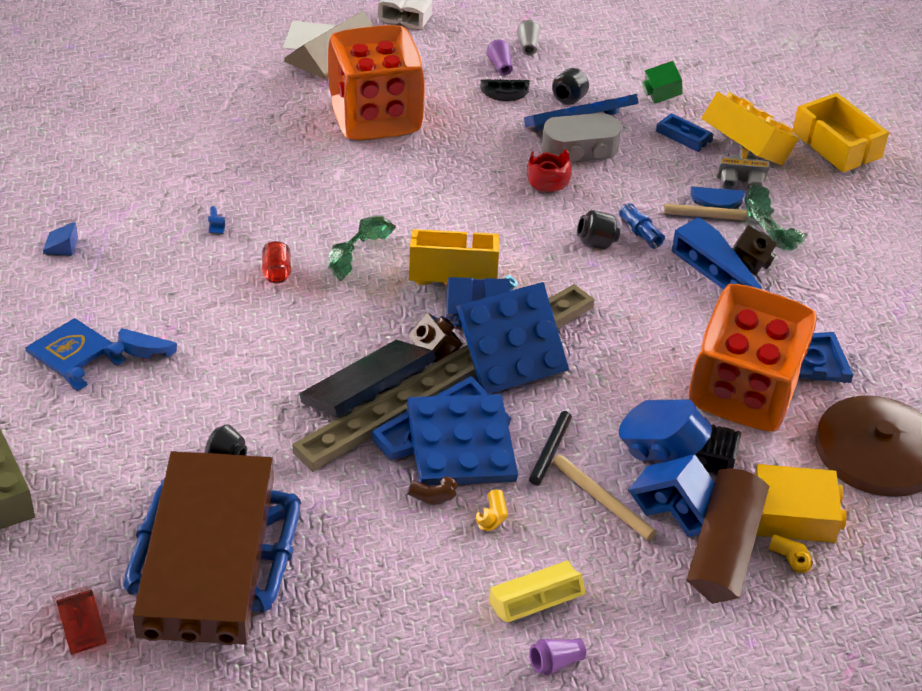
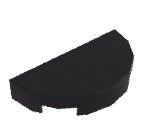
[480,79,530,101]

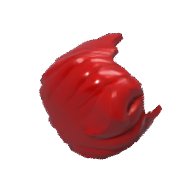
[527,149,572,193]

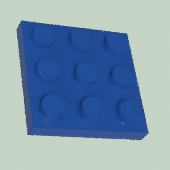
[456,282,569,394]
[406,394,518,486]

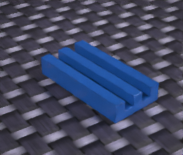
[656,113,714,152]

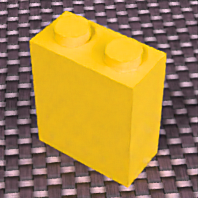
[754,464,847,543]

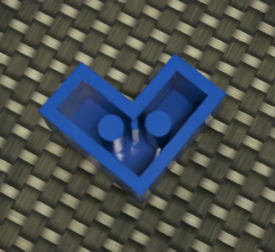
[628,454,715,537]

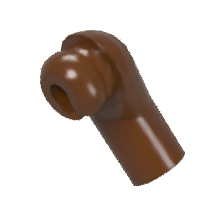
[407,477,458,505]

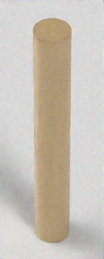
[663,203,747,221]

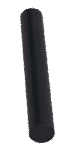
[529,411,572,486]

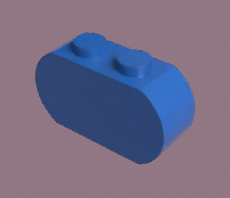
[619,399,712,462]

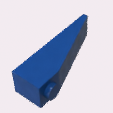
[671,217,762,290]

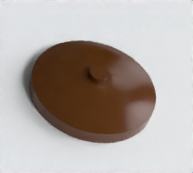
[815,395,922,497]

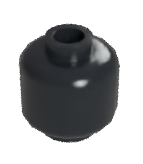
[552,68,589,105]
[577,210,621,249]

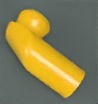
[476,489,508,531]
[769,534,813,573]

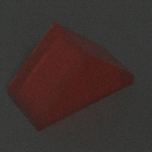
[51,585,107,655]

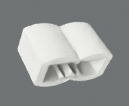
[378,0,433,29]

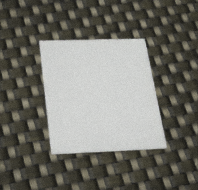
[283,21,335,49]

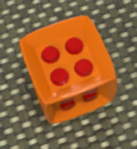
[328,25,425,140]
[689,284,817,431]

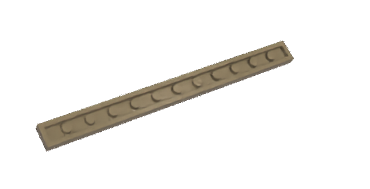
[292,284,595,472]

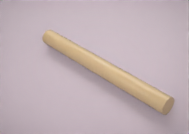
[552,454,657,541]

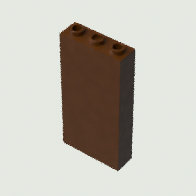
[133,451,274,645]

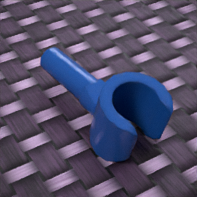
[208,206,225,234]

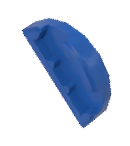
[690,187,745,209]
[118,328,177,359]

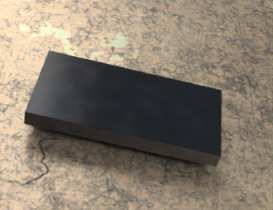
[299,339,435,417]

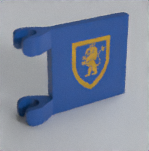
[25,318,127,391]

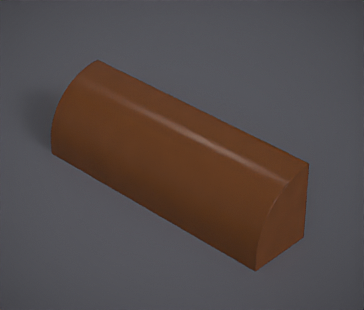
[686,468,770,604]

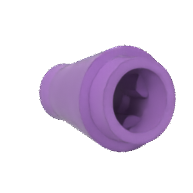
[487,39,513,76]
[529,638,586,675]

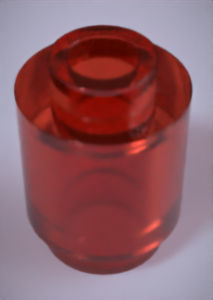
[262,241,291,284]

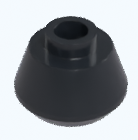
[205,424,247,456]

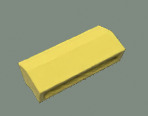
[489,560,586,623]

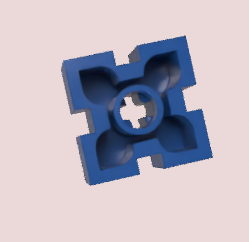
[446,277,510,327]

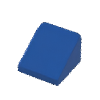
[43,222,78,256]

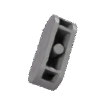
[542,113,621,162]

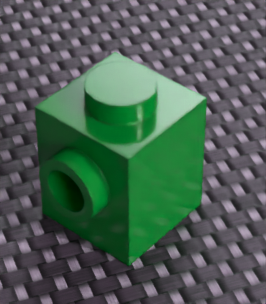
[642,61,683,104]

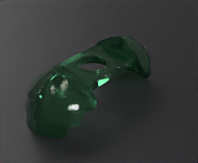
[744,184,808,250]
[328,215,396,281]

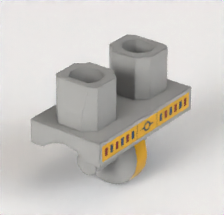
[717,148,769,191]

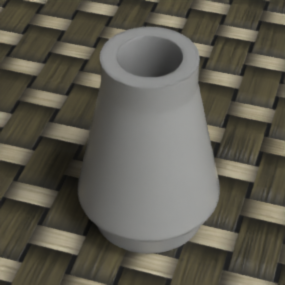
[517,20,541,55]

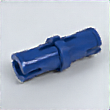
[619,203,665,249]

